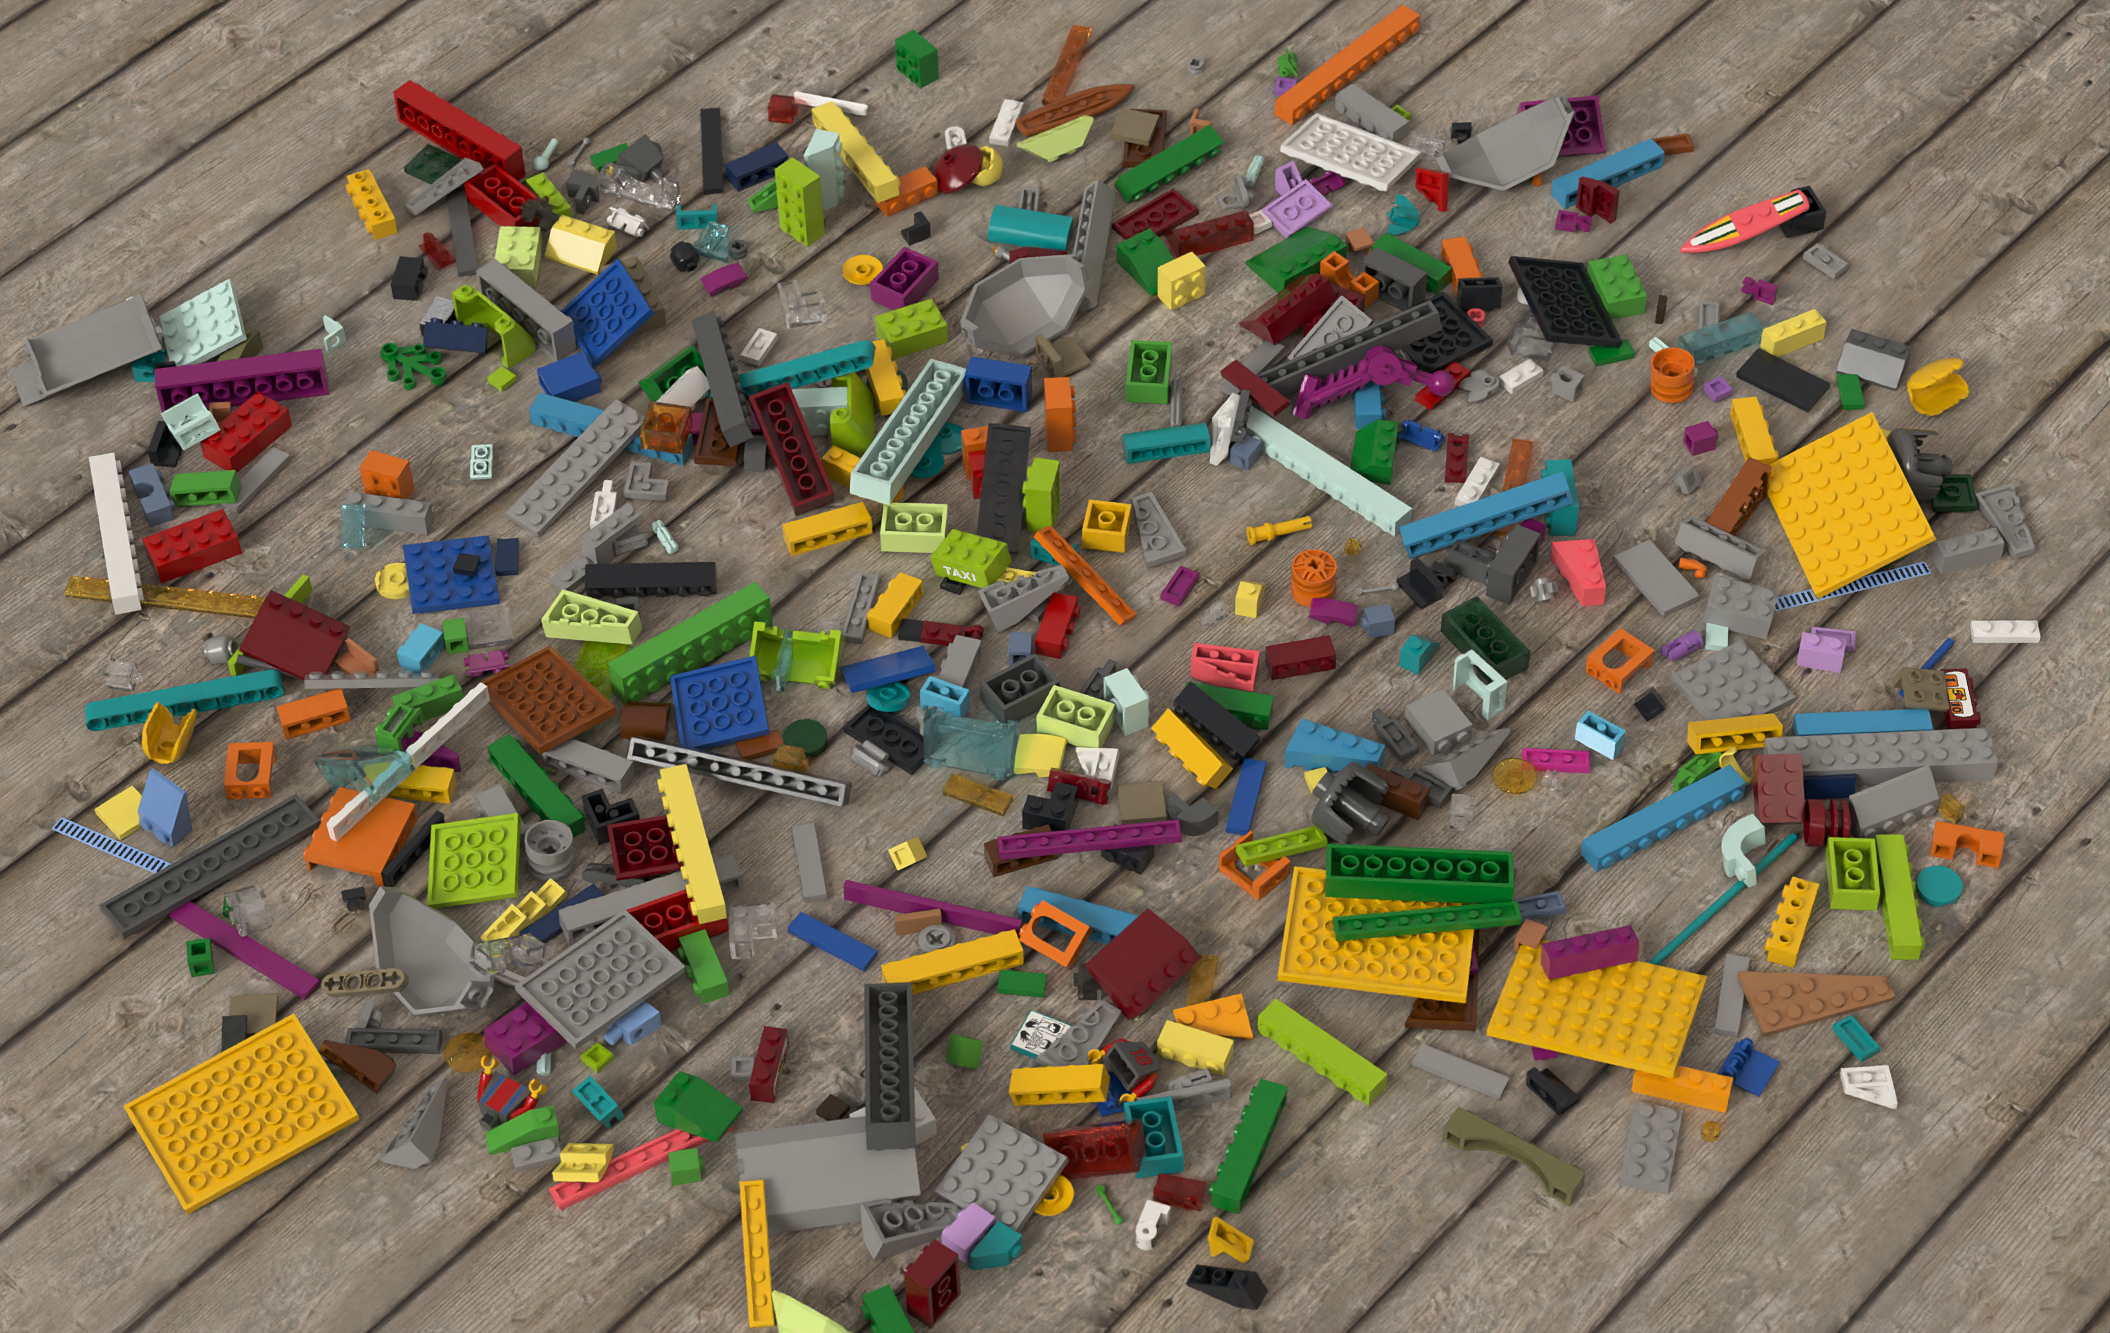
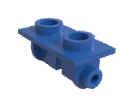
[1398,419,1445,452]

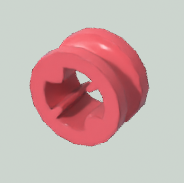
[1467,308,1485,327]

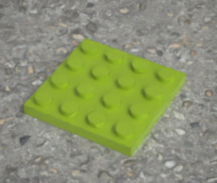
[427,813,521,909]

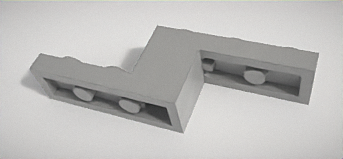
[551,503,643,592]

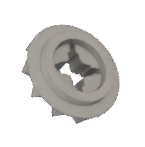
[918,924,955,954]

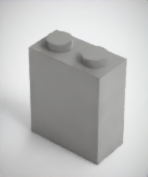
[1405,689,1472,756]

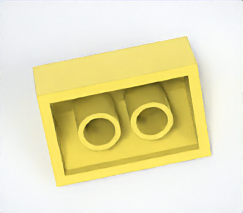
[545,215,617,275]

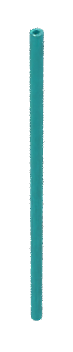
[1647,833,1798,965]

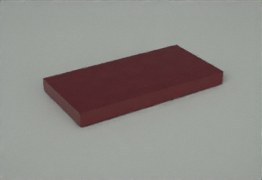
[1112,188,1199,240]

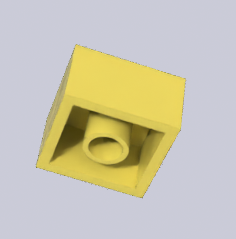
[1158,252,1206,311]

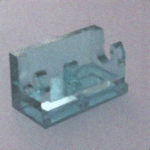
[340,504,366,548]

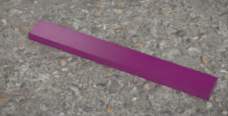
[997,819,1182,860]
[843,880,1022,939]
[167,902,321,1000]

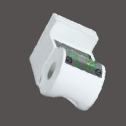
[1135,1199,1171,1250]

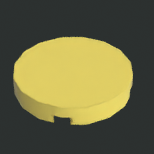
[375,562,410,599]

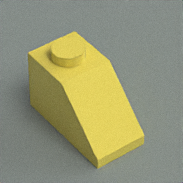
[1235,580,1266,618]

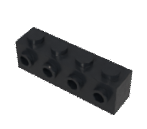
[1173,681,1260,762]

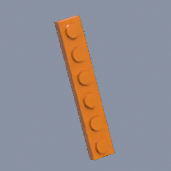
[1034,525,1137,626]

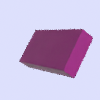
[1160,566,1200,607]

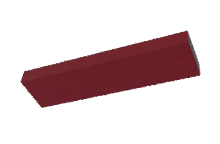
[1220,360,1290,417]

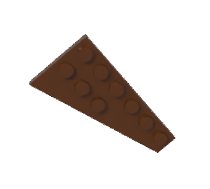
[1405,929,1479,1031]

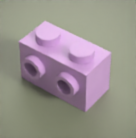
[1796,632,1847,673]
[941,1202,996,1264]

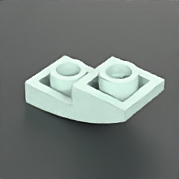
[470,444,493,480]

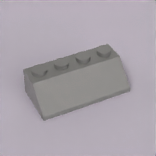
[1848,765,1939,839]

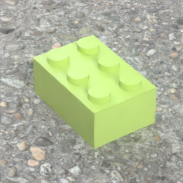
[495,226,543,287]
[880,502,949,553]
[1036,685,1116,748]

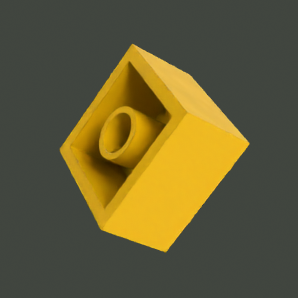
[1082,499,1131,553]

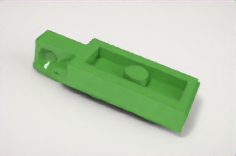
[1672,752,1723,792]

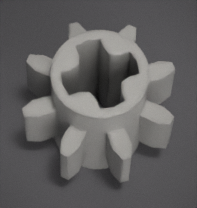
[1530,577,1558,601]

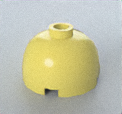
[972,146,1004,187]

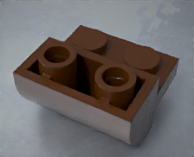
[621,701,671,741]

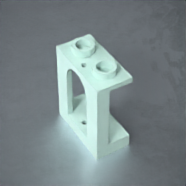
[161,393,220,451]
[1453,650,1507,720]

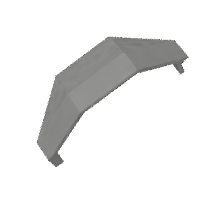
[1435,92,1574,191]
[960,254,1093,358]
[369,886,496,1016]

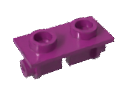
[1309,171,1346,196]
[464,649,510,677]

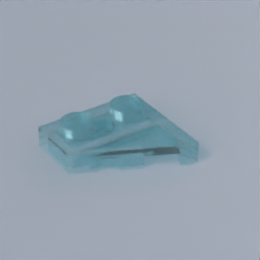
[693,221,729,263]
[772,630,793,691]

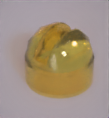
[1344,537,1362,555]
[1700,1121,1721,1142]

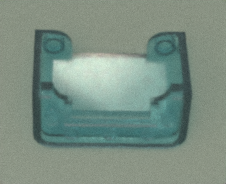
[923,706,1020,780]
[314,744,415,803]

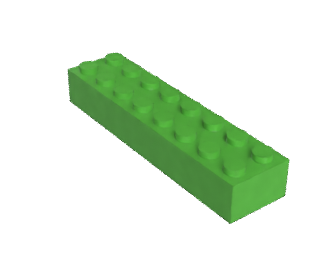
[608,582,773,704]

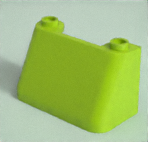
[452,285,537,369]
[830,372,875,457]
[749,621,845,689]

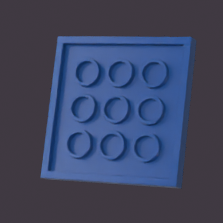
[561,259,655,367]
[403,535,499,614]
[670,655,770,750]

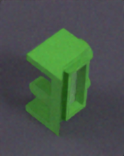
[375,702,424,754]

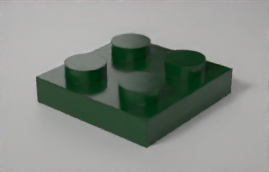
[1931,474,1977,512]

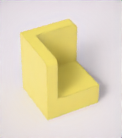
[888,836,927,870]

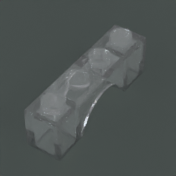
[598,162,681,212]

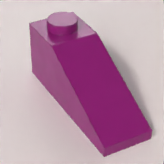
[393,730,461,772]

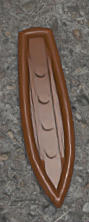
[1015,84,1135,137]

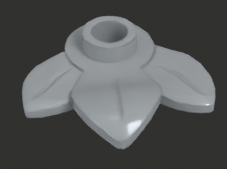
[1458,370,1500,403]

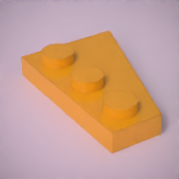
[1173,993,1253,1040]

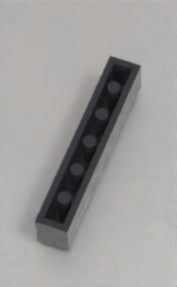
[585,562,717,598]

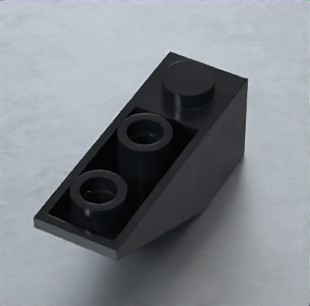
[1186,1265,1268,1310]

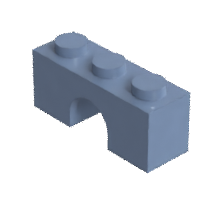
[129,463,176,527]

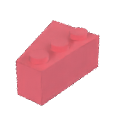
[1550,539,1606,606]
[1191,643,1260,692]

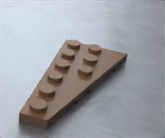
[1737,971,1895,1037]

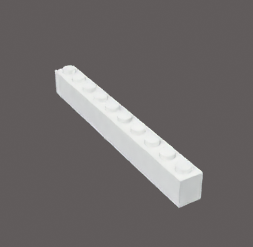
[89,453,144,615]

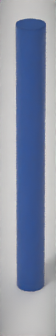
[1899,638,1954,697]

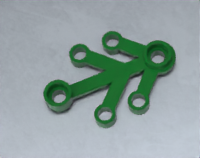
[380,343,447,390]

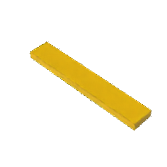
[740,1180,775,1329]

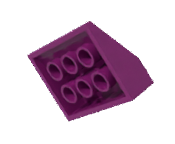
[1517,95,1606,157]

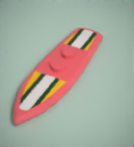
[1680,190,1810,253]

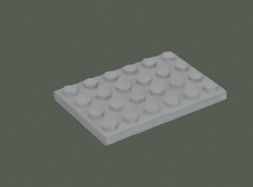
[515,909,685,1049]

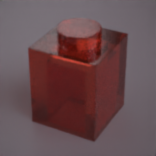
[768,94,798,124]

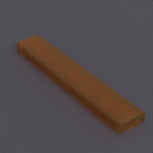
[1042,25,1091,105]
[1493,438,1534,537]

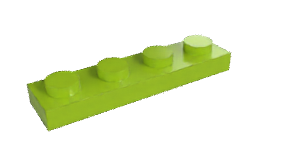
[1235,826,1328,867]

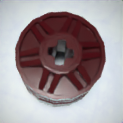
[1803,799,1851,847]

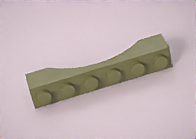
[1442,1107,1586,1207]

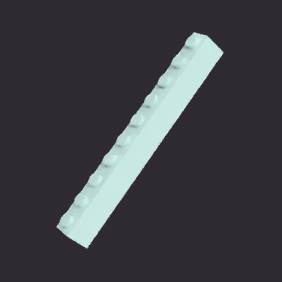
[1245,405,1412,537]

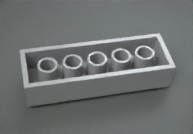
[476,259,577,361]

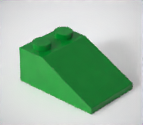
[1117,228,1174,297]
[653,1071,744,1143]

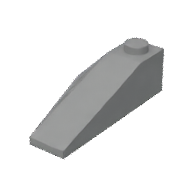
[978,565,1069,632]
[1420,728,1511,790]
[380,1078,448,1169]
[861,1199,960,1260]

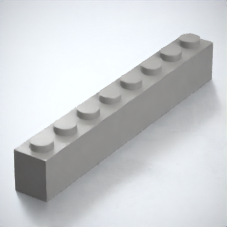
[1073,179,1115,314]
[558,855,743,945]

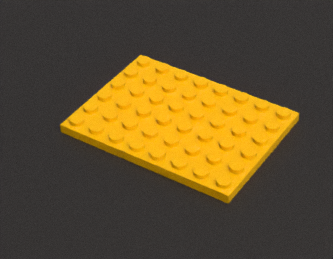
[1767,412,1937,599]
[1277,866,1475,1003]
[1487,940,1707,1078]
[123,1013,360,1215]

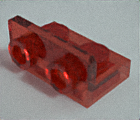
[1153,1173,1207,1211]

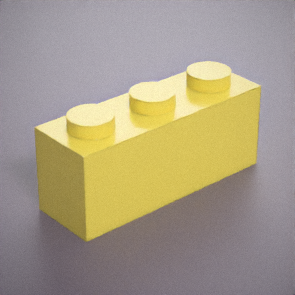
[1760,309,1827,357]
[1157,1020,1234,1076]

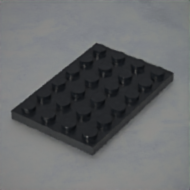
[1508,256,1622,348]

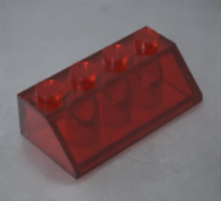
[1164,210,1254,258]
[1043,1119,1146,1180]

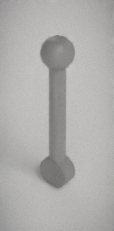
[567,138,590,168]
[1355,583,1399,597]

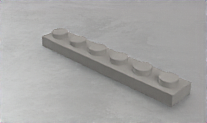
[304,670,439,689]

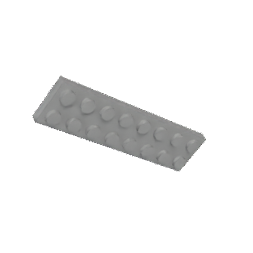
[506,399,649,538]

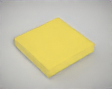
[94,786,142,840]

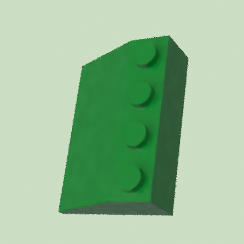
[1246,227,1347,293]

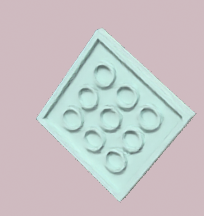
[160,279,247,366]

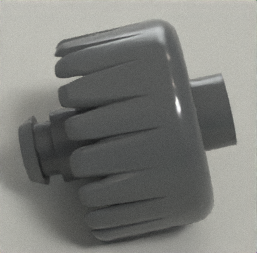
[1886,428,1952,502]
[1311,762,1390,844]

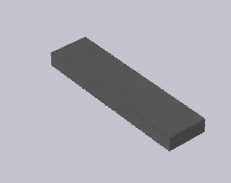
[345,1028,443,1054]

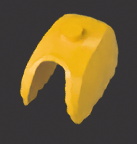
[1907,358,1969,416]
[142,702,197,764]

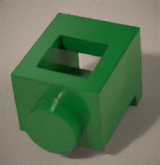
[186,938,215,977]

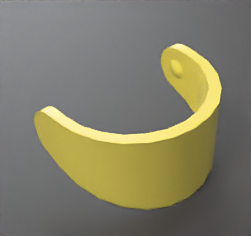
[1719,746,1752,785]

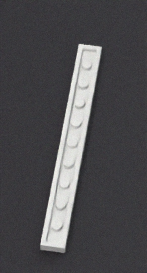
[326,682,490,842]

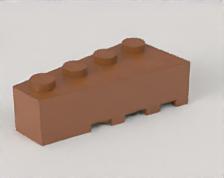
[1705,457,1772,537]

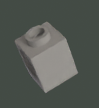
[1550,366,1585,402]

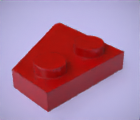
[1416,167,1449,212]

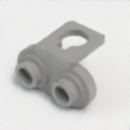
[1217,174,1253,210]

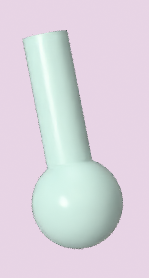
[533,138,559,170]

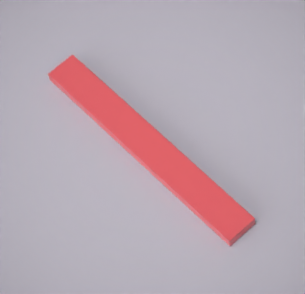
[549,1125,734,1210]

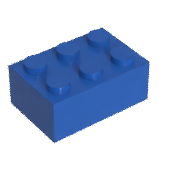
[965,356,1032,413]

